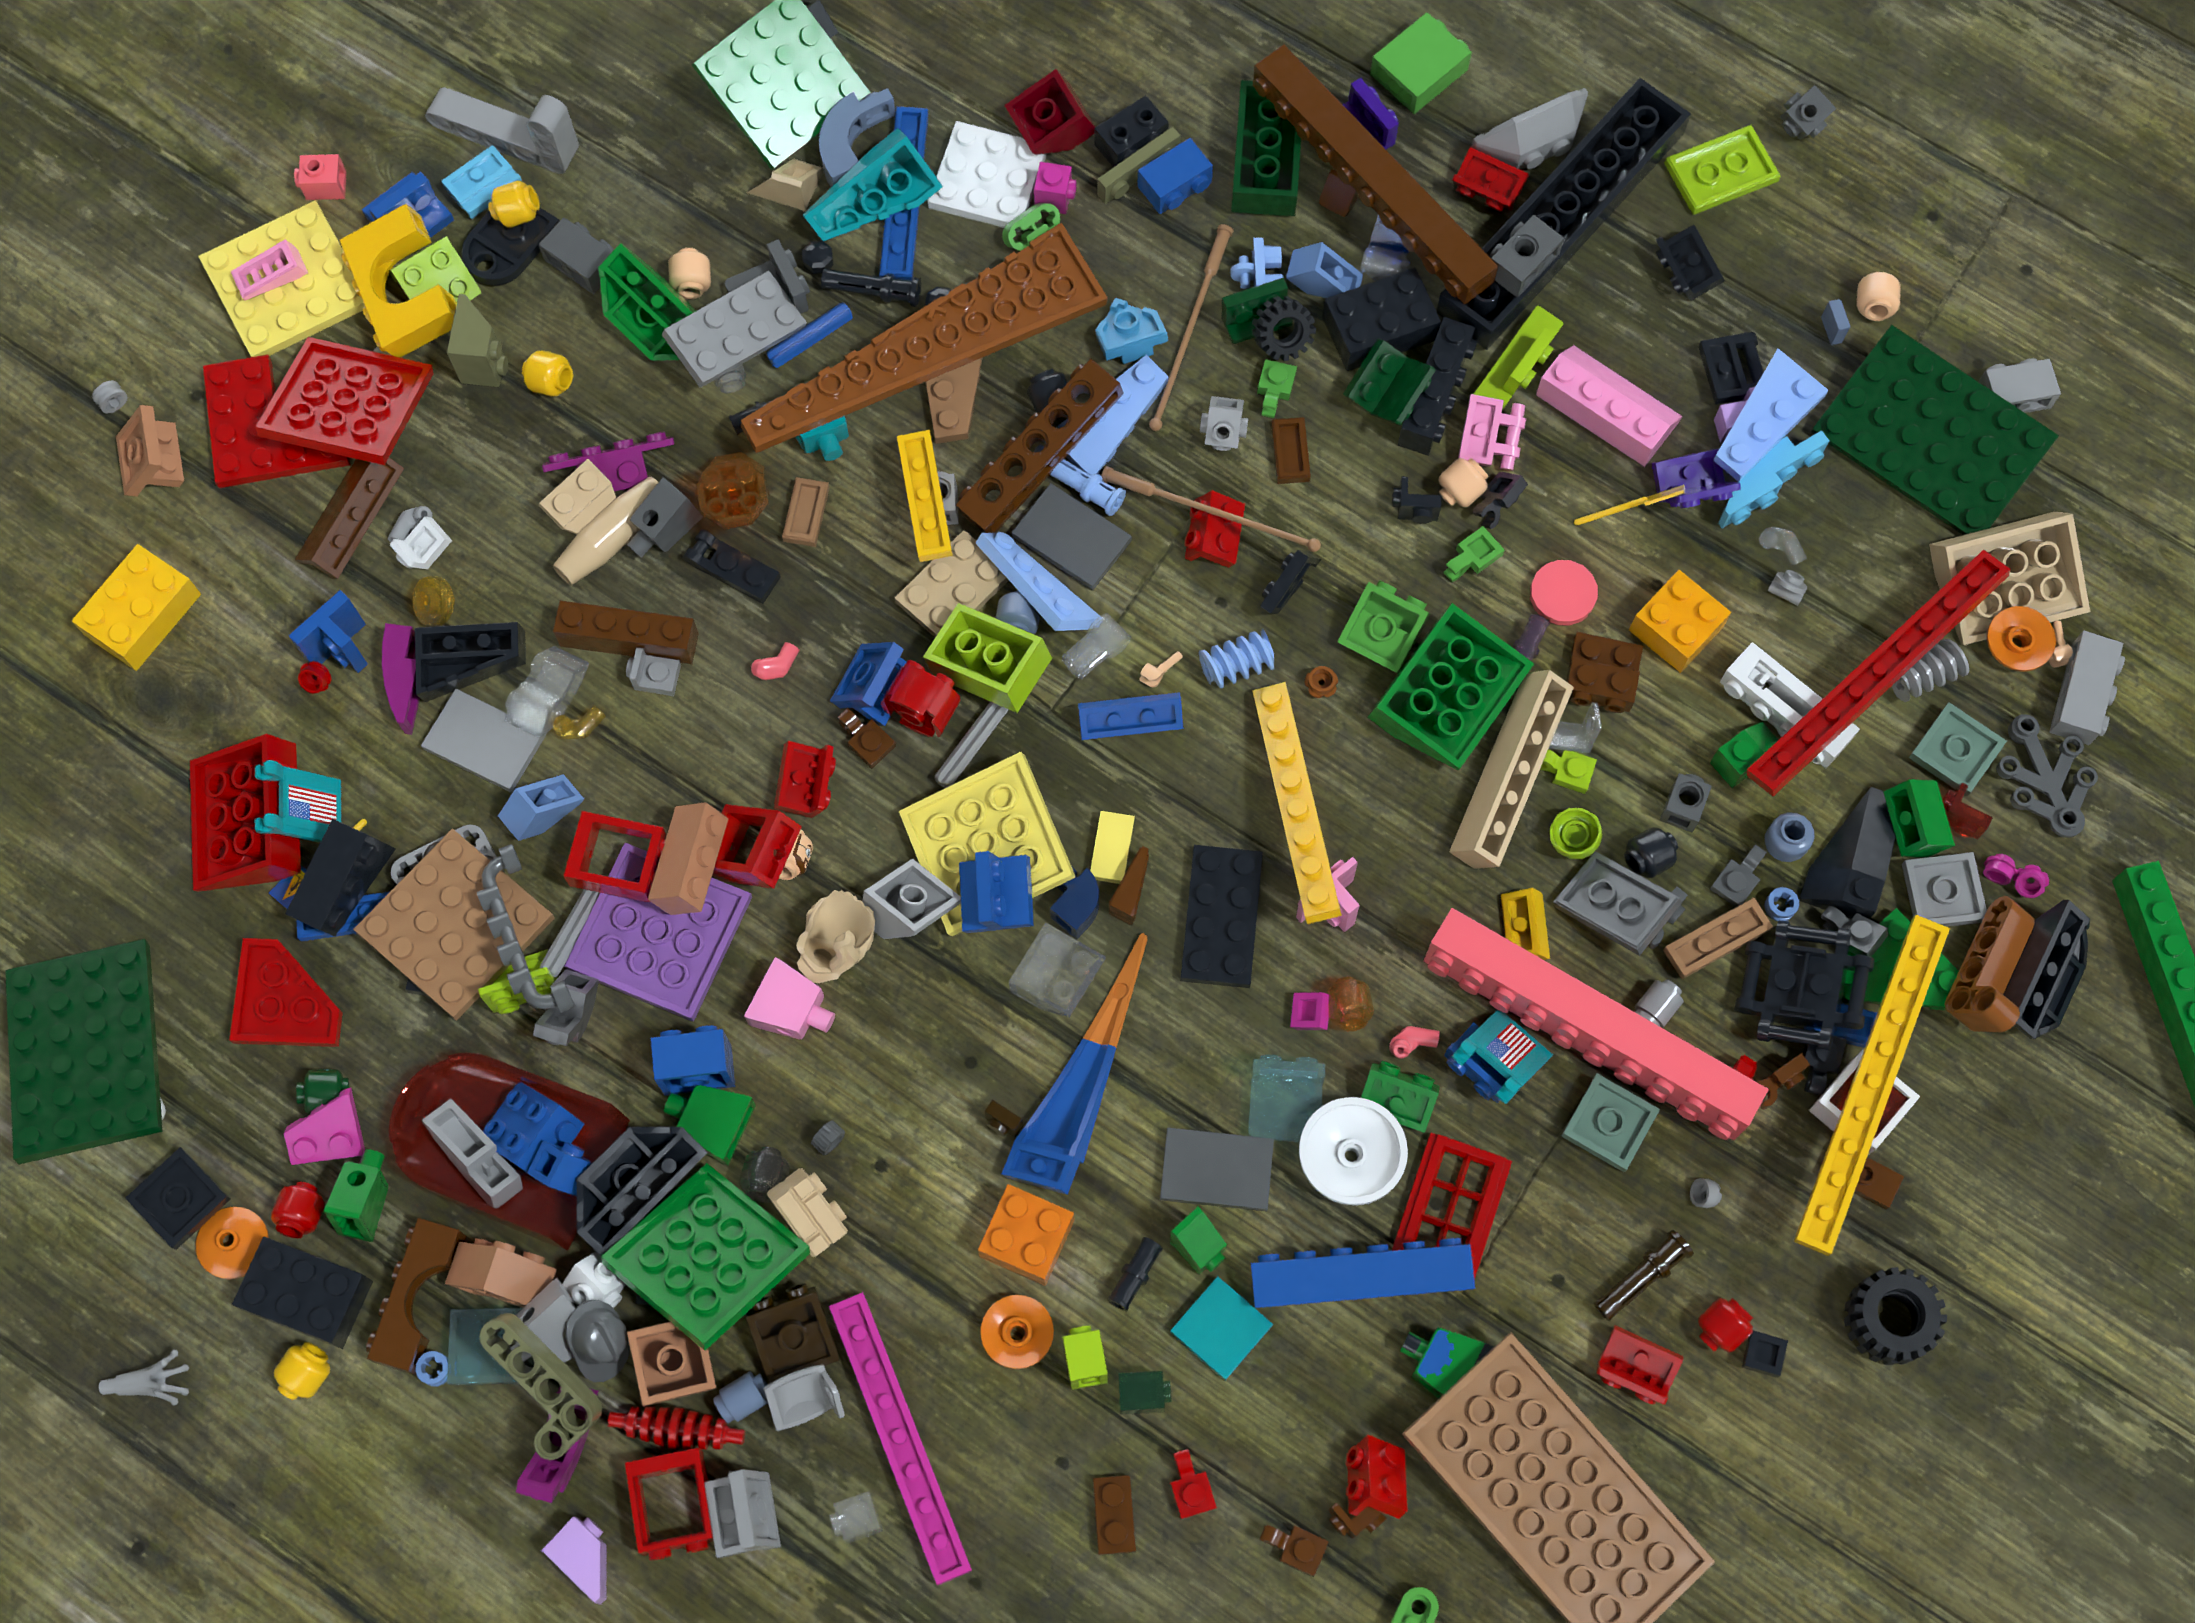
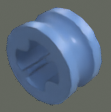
[1765,887,1799,921]
[416,1351,452,1386]

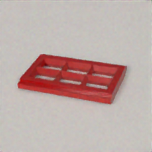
[1391,1133,1512,1280]

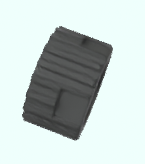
[811,1120,845,1156]

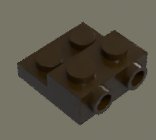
[746,1283,840,1384]

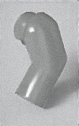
[388,506,433,542]

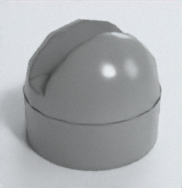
[1690,1178,1722,1208]

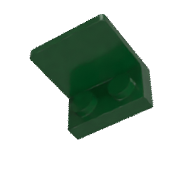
[1343,338,1435,425]

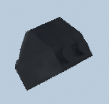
[2003,900,2090,1039]
[576,1127,708,1256]

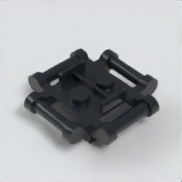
[1734,920,1875,1051]

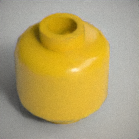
[488,180,540,228]
[522,351,573,396]
[274,1342,330,1400]

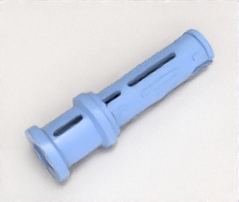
[1034,445,1126,516]

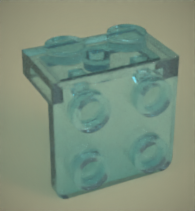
[1248,1055,1325,1142]

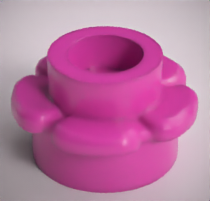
[1983,854,2018,885]
[2013,865,2049,898]

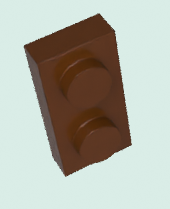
[1093,1475,1136,1555]

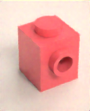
[294,154,346,200]

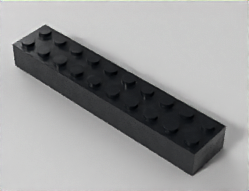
[1436,78,1691,350]

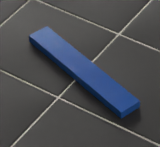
[879,107,929,280]

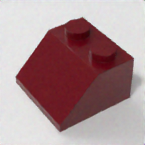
[1004,68,1096,155]

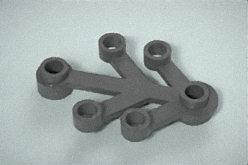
[1996,714,2098,838]

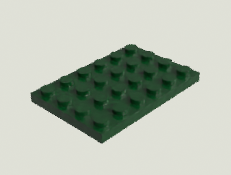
[1811,324,2059,535]
[5,939,163,1165]

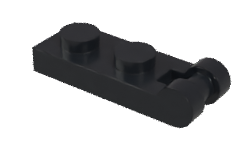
[683,529,781,604]

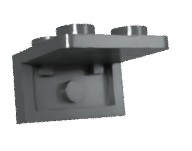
[725,239,810,314]

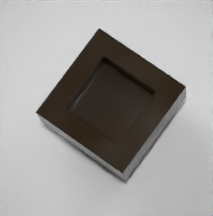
[985,1100,1023,1138]

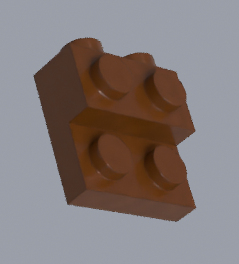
[1566,632,1643,713]

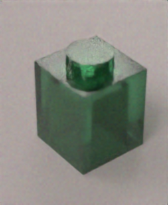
[1118,1371,1172,1415]

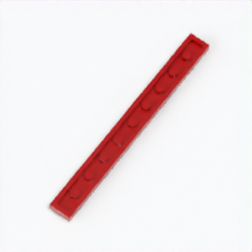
[1747,549,2010,796]

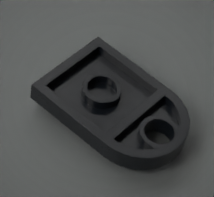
[462,208,560,286]

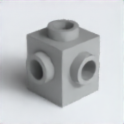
[1200,396,1248,451]

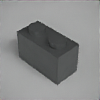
[538,217,614,295]

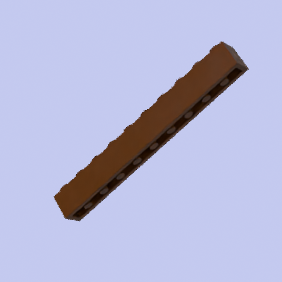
[1253,44,1498,305]

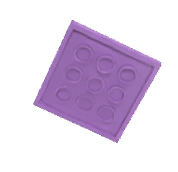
[565,843,752,1022]

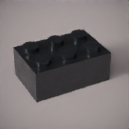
[1322,267,1441,372]
[232,1236,373,1349]

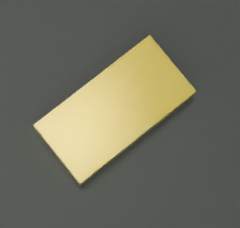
[1090,811,1135,884]

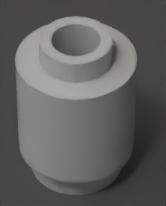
[1635,979,1684,1028]

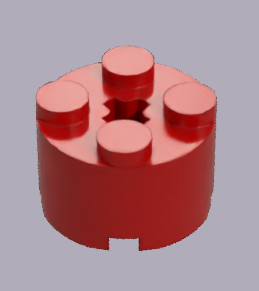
[881,660,961,737]

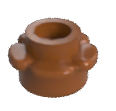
[1305,666,1338,698]

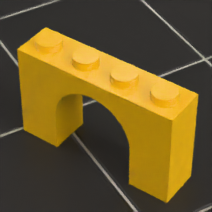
[340,204,457,358]

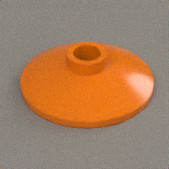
[1987,606,2056,672]
[196,1207,269,1279]
[981,1295,1054,1369]

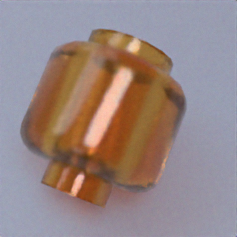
[1326,976,1374,1032]

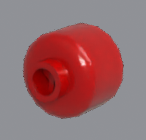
[271,1182,325,1239]
[1698,1297,1754,1353]

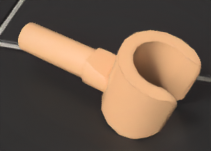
[2049,621,2073,668]
[1139,651,1183,687]

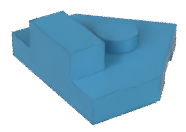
[1095,298,1168,364]

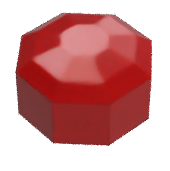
[1732,1055,1757,1079]

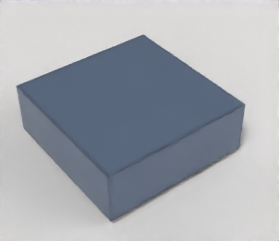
[1821,299,1851,345]

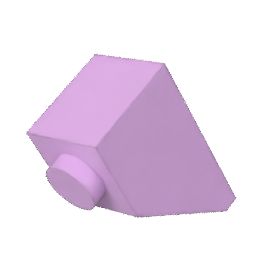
[542,1516,606,1605]

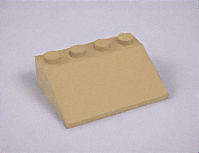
[1929,512,2090,645]

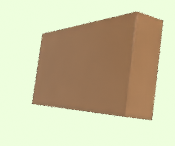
[782,477,830,547]

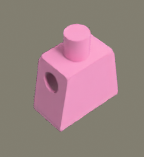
[744,957,835,1039]

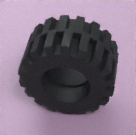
[1844,1267,1947,1366]

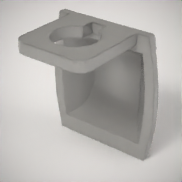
[763,1364,845,1431]

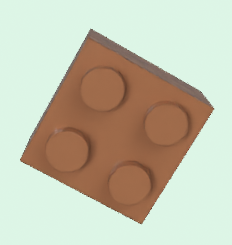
[627,1322,716,1407]

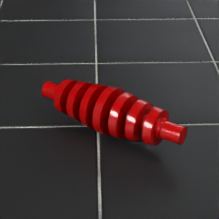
[608,1407,745,1450]

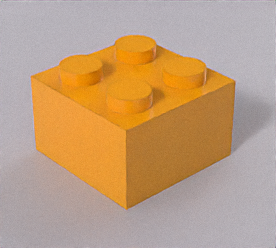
[1629,570,1732,673]

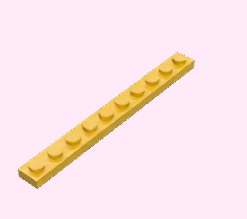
[1793,915,1950,1256]

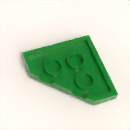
[1842,908,1959,1010]

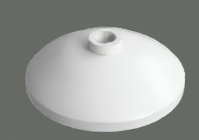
[1299,1097,1408,1205]

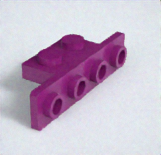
[542,431,675,491]

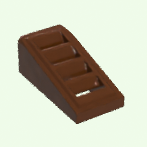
[1109,846,1149,925]

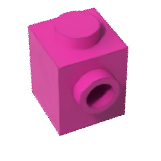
[1034,162,1077,214]

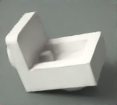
[390,516,452,570]

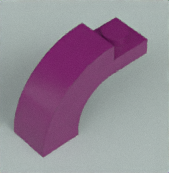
[516,1386,599,1503]

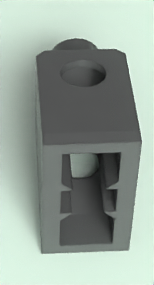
[626,477,703,558]

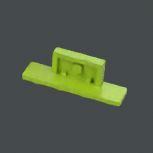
[1468,306,1563,410]

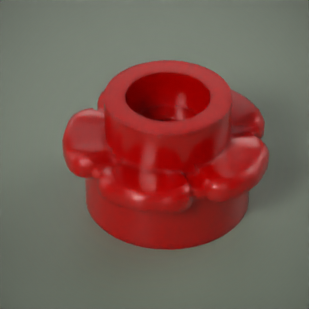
[298,661,332,694]

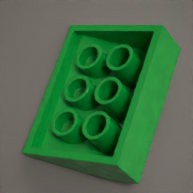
[1367,603,1534,770]

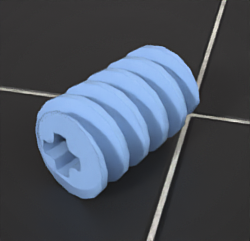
[1199,629,1274,689]

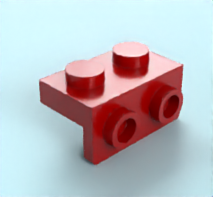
[1452,147,1529,212]
[1185,490,1245,568]
[774,741,836,818]
[1596,1325,1683,1405]
[1346,1435,1408,1519]

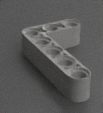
[425,88,579,174]

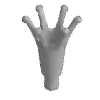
[99,1350,189,1406]

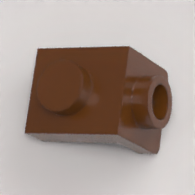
[1329,1503,1387,1539]

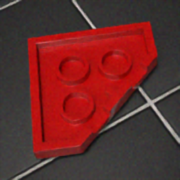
[229,938,343,1047]

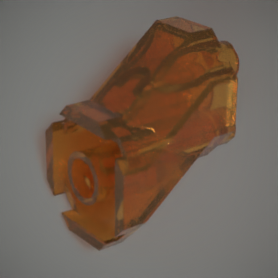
[696,452,769,530]

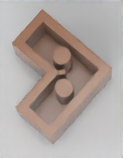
[445,1238,556,1308]

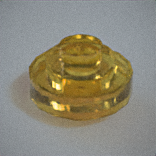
[412,576,455,626]

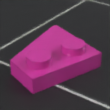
[284,1088,365,1165]

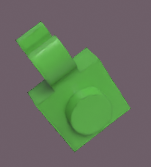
[1257,359,1297,418]
[1443,526,1505,582]

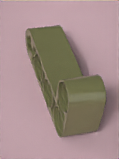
[480,1313,602,1460]

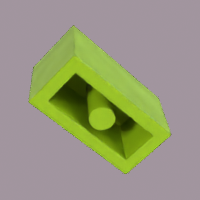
[1063,1326,1108,1390]

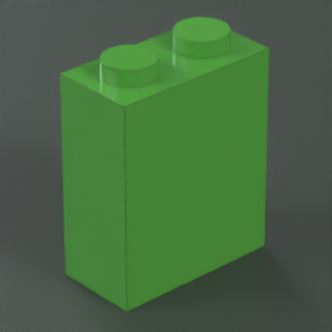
[1370,12,1472,114]

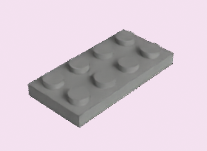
[662,271,807,388]

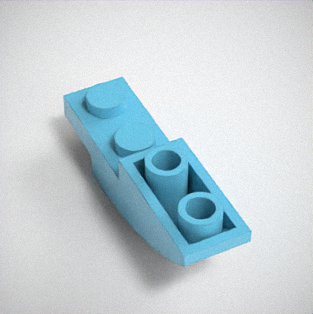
[1718,431,1829,528]

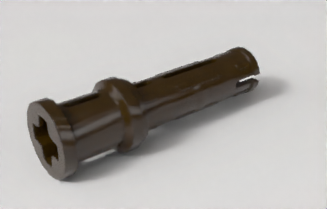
[1594,1230,1694,1321]

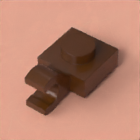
[838,708,896,769]
[1757,1053,1810,1110]
[1259,1525,1329,1577]

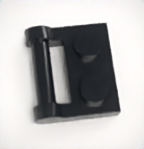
[1698,332,1764,405]

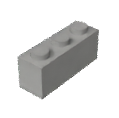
[2049,631,2125,745]

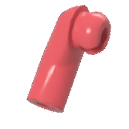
[751,642,800,680]
[1389,1026,1440,1059]

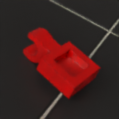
[1170,1449,1217,1519]

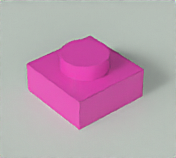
[1290,992,1331,1030]

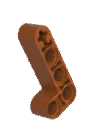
[1945,896,2035,1032]

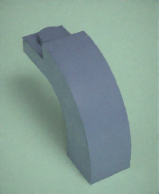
[819,88,896,187]

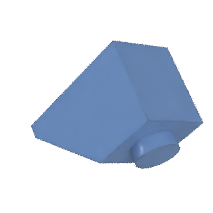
[1286,242,1363,298]
[498,774,584,841]

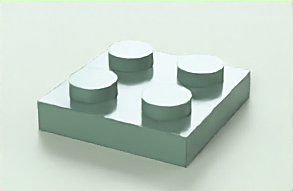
[1909,702,2007,797]
[1561,1074,1660,1172]

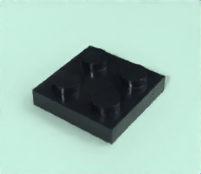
[125,1147,231,1250]

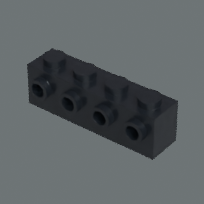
[1398,317,1478,456]

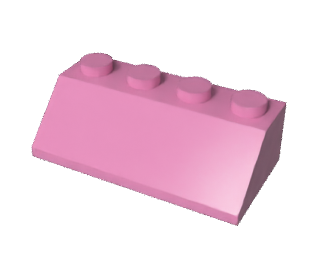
[1536,345,1682,467]

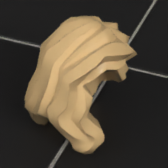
[796,890,875,983]

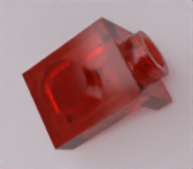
[1942,782,1993,840]

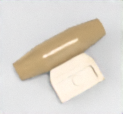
[539,459,659,585]

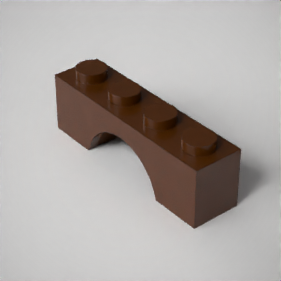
[366,1218,467,1376]

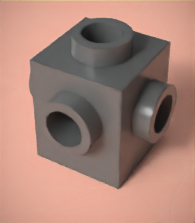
[1780,85,1836,141]

